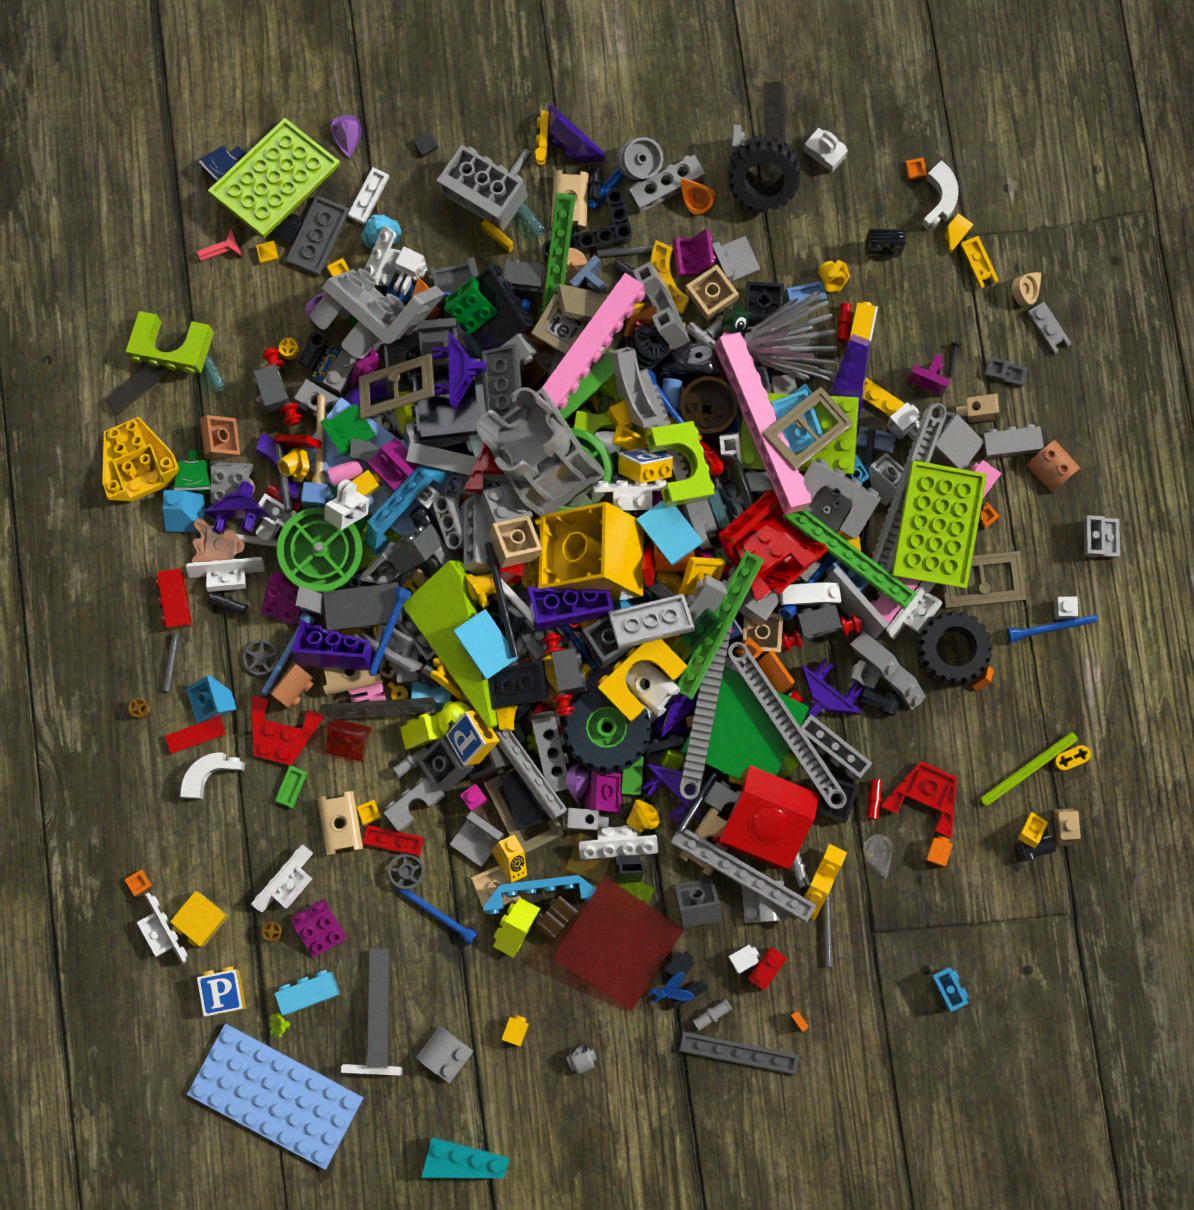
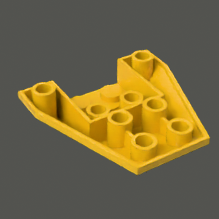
[102,417,180,501]

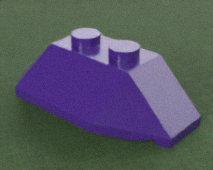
[549,104,605,163]

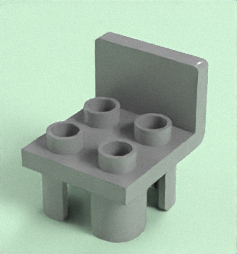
[310,268,445,359]
[477,387,606,516]

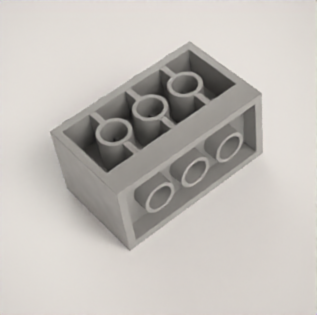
[436,145,528,231]

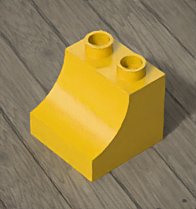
[538,502,644,602]

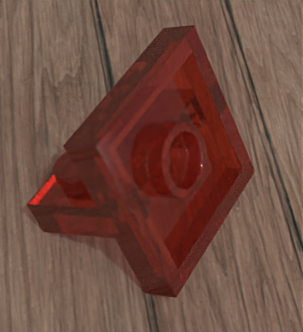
[326,719,371,762]

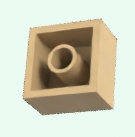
[686,265,739,321]
[488,515,542,568]
[742,613,783,655]

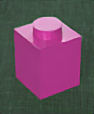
[460,783,488,812]

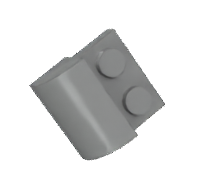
[1084,515,1120,558]
[742,881,787,923]
[416,1026,474,1083]

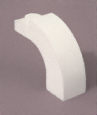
[922,160,958,229]
[180,753,245,799]

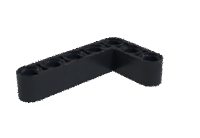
[542,188,632,261]

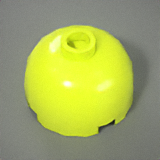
[438,701,473,737]

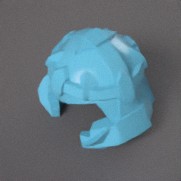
[361,214,401,250]

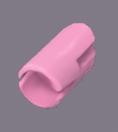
[327,460,364,486]
[348,683,386,709]

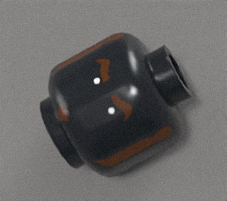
[416,661,441,689]

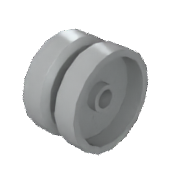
[617,137,663,180]

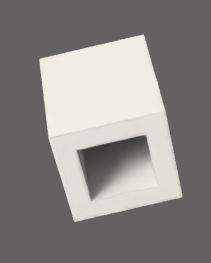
[1054,597,1078,620]
[729,945,760,974]

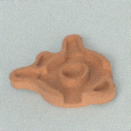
[192,518,245,563]

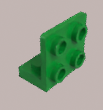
[444,277,497,334]
[320,404,376,457]

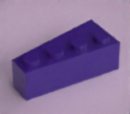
[829,334,871,422]
[527,587,614,631]
[291,620,375,671]

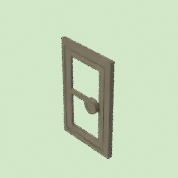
[531,294,622,369]
[359,354,435,419]
[762,387,854,471]
[942,551,1026,608]
[484,768,565,854]

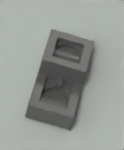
[985,357,1028,387]

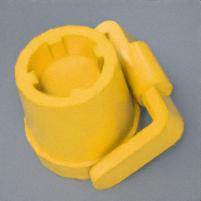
[818,260,850,292]
[278,448,310,482]
[466,574,496,608]
[626,800,661,832]

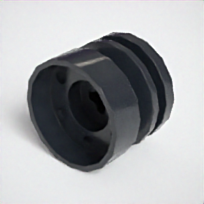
[620,324,670,371]

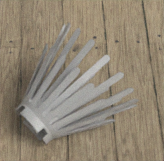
[745,292,838,380]

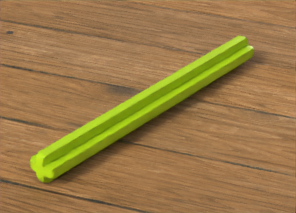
[980,732,1078,806]

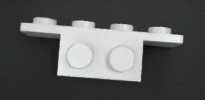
[364,226,401,287]
[592,479,669,510]
[186,557,265,592]
[886,580,943,639]
[579,825,658,860]
[251,845,313,912]
[137,893,188,965]

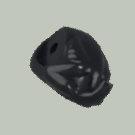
[654,342,722,384]

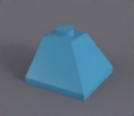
[163,490,206,533]
[186,676,236,724]

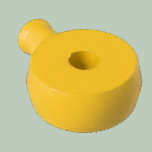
[388,682,409,703]

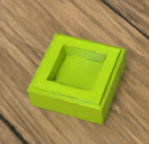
[659,749,686,771]

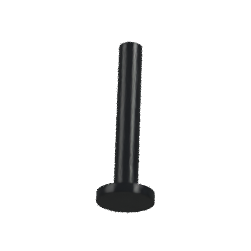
[947,342,962,377]
[620,790,651,820]

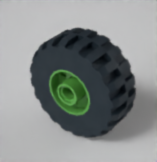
[563,686,651,774]

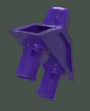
[432,331,487,409]
[204,481,271,535]
[801,659,864,717]
[653,686,700,738]
[641,764,700,824]

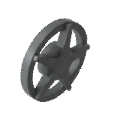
[243,640,279,676]
[388,854,425,890]

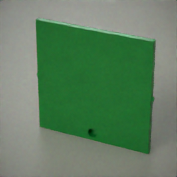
[681,666,809,782]

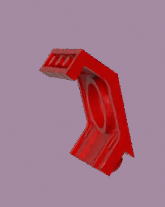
[718,491,828,597]
[713,765,820,870]

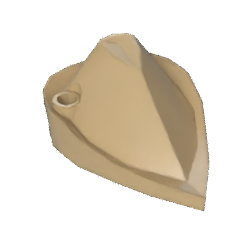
[1011,272,1041,306]

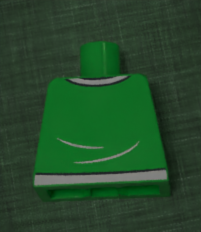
[174,450,211,494]

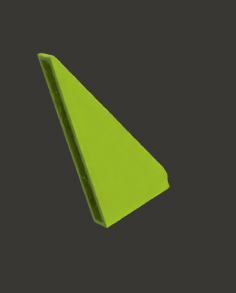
[402,561,499,728]

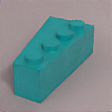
[421,1137,510,1178]

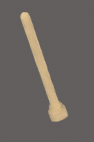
[312,394,327,484]

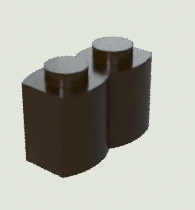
[535,896,578,942]

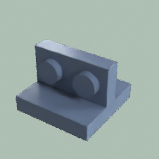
[569,255,605,294]

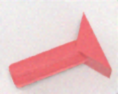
[197,227,242,261]

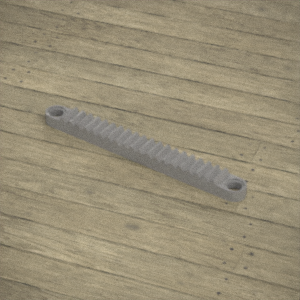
[640,369,711,549]
[871,403,947,573]
[680,622,733,799]
[728,642,846,809]

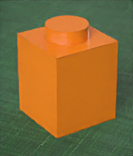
[925,836,953,867]

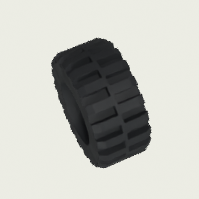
[728,135,800,212]
[916,611,993,687]

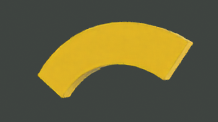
[650,240,691,315]

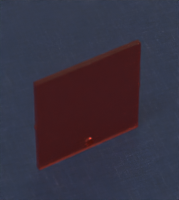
[552,876,684,1011]

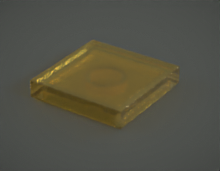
[566,833,612,884]

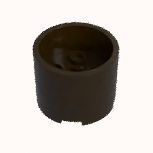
[677,376,738,441]

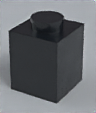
[665,951,695,976]

